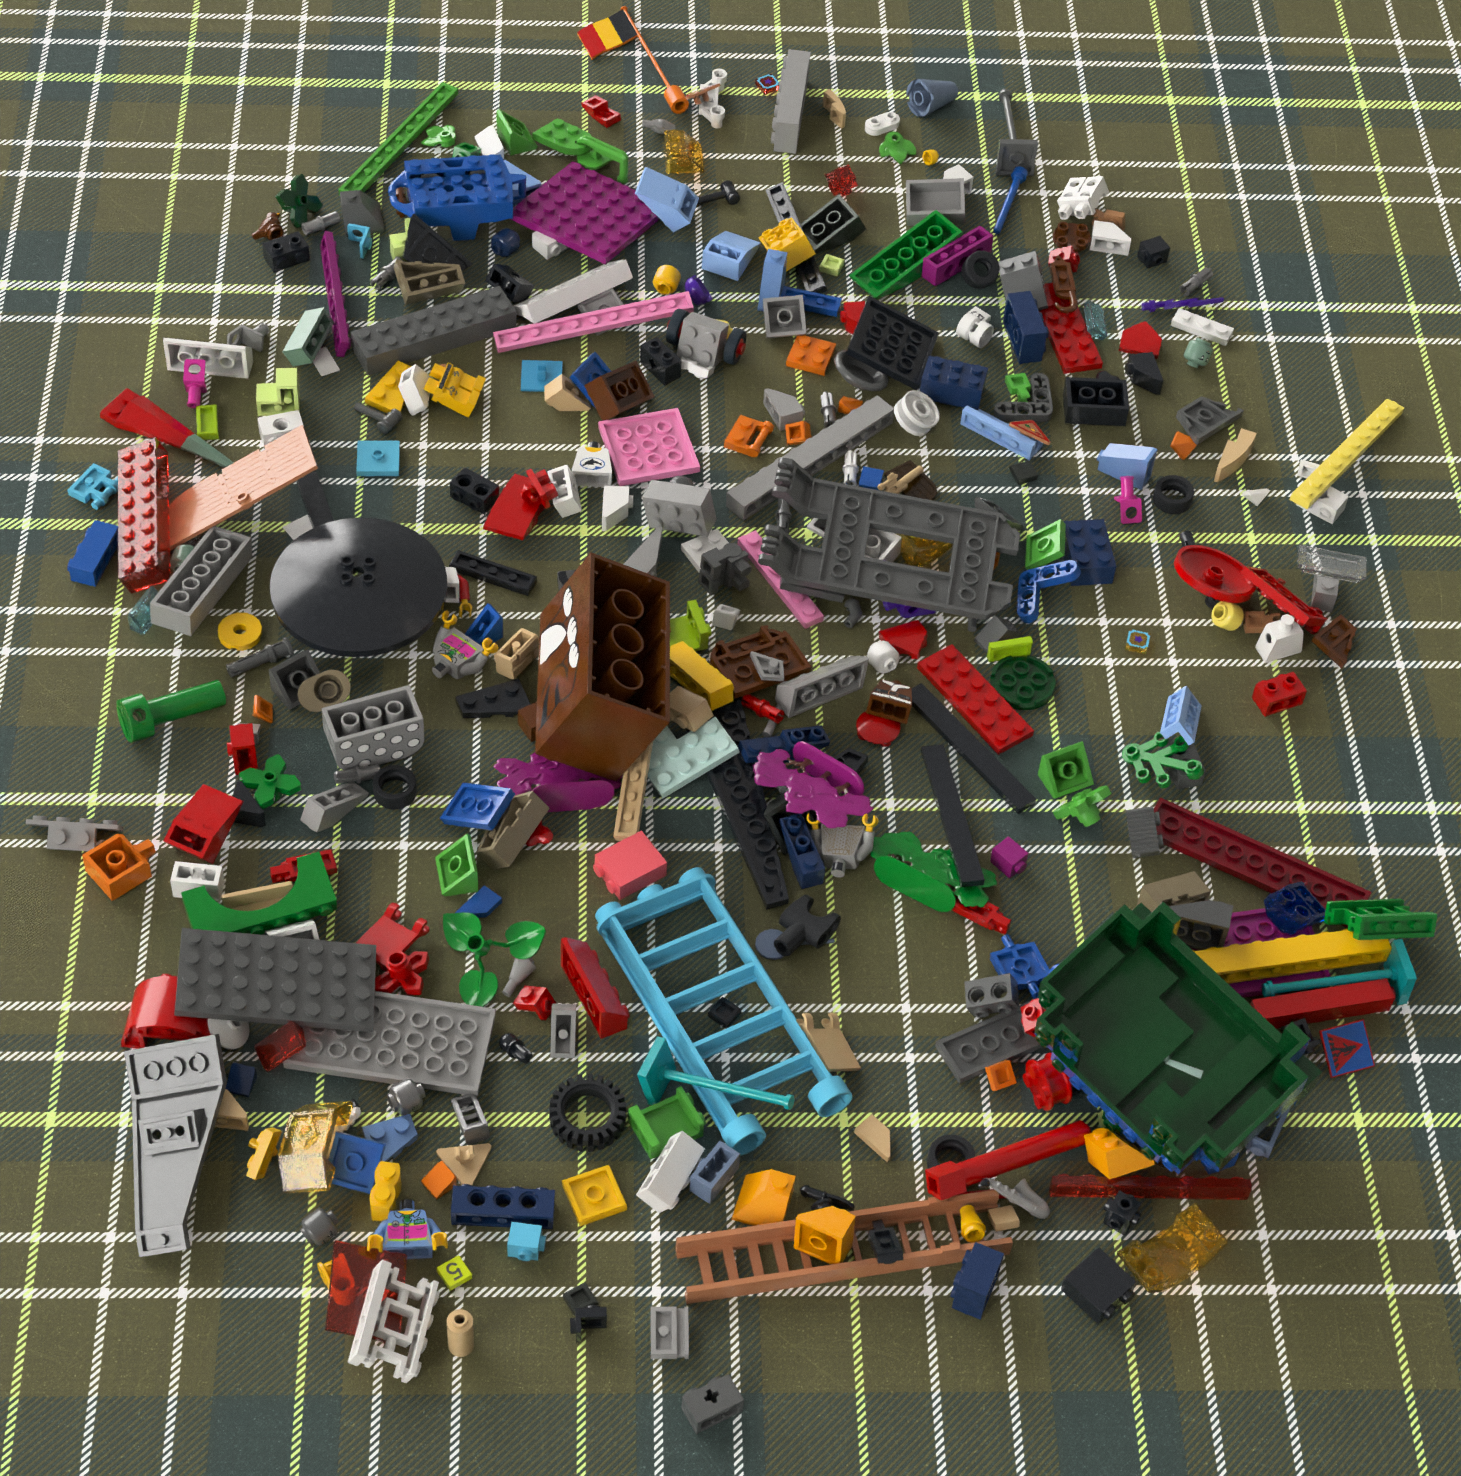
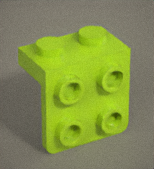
[670,600,712,651]

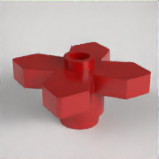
[375,951,429,995]

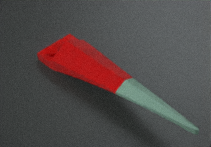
[100,388,234,468]

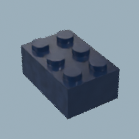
[1003,291,1049,364]
[920,356,988,410]
[1063,519,1116,586]

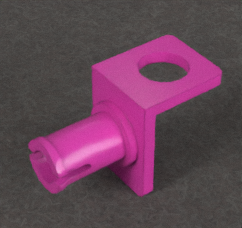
[183,359,207,408]
[1114,476,1142,524]

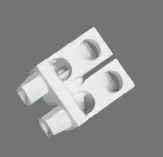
[1057,176,1109,220]

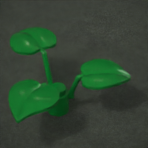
[443,912,546,1007]

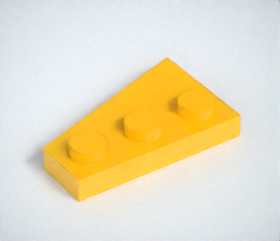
[365,361,412,413]

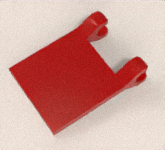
[356,902,430,969]

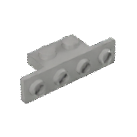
[26,816,123,852]

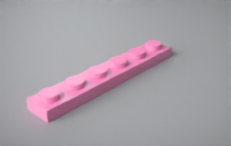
[737,530,824,629]

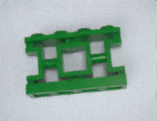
[1324,899,1437,940]

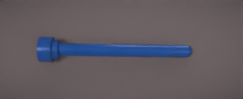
[993,166,1028,234]

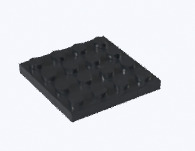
[845,296,939,391]

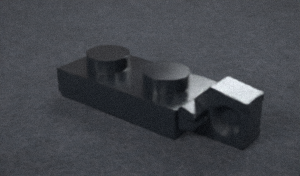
[868,1219,903,1264]

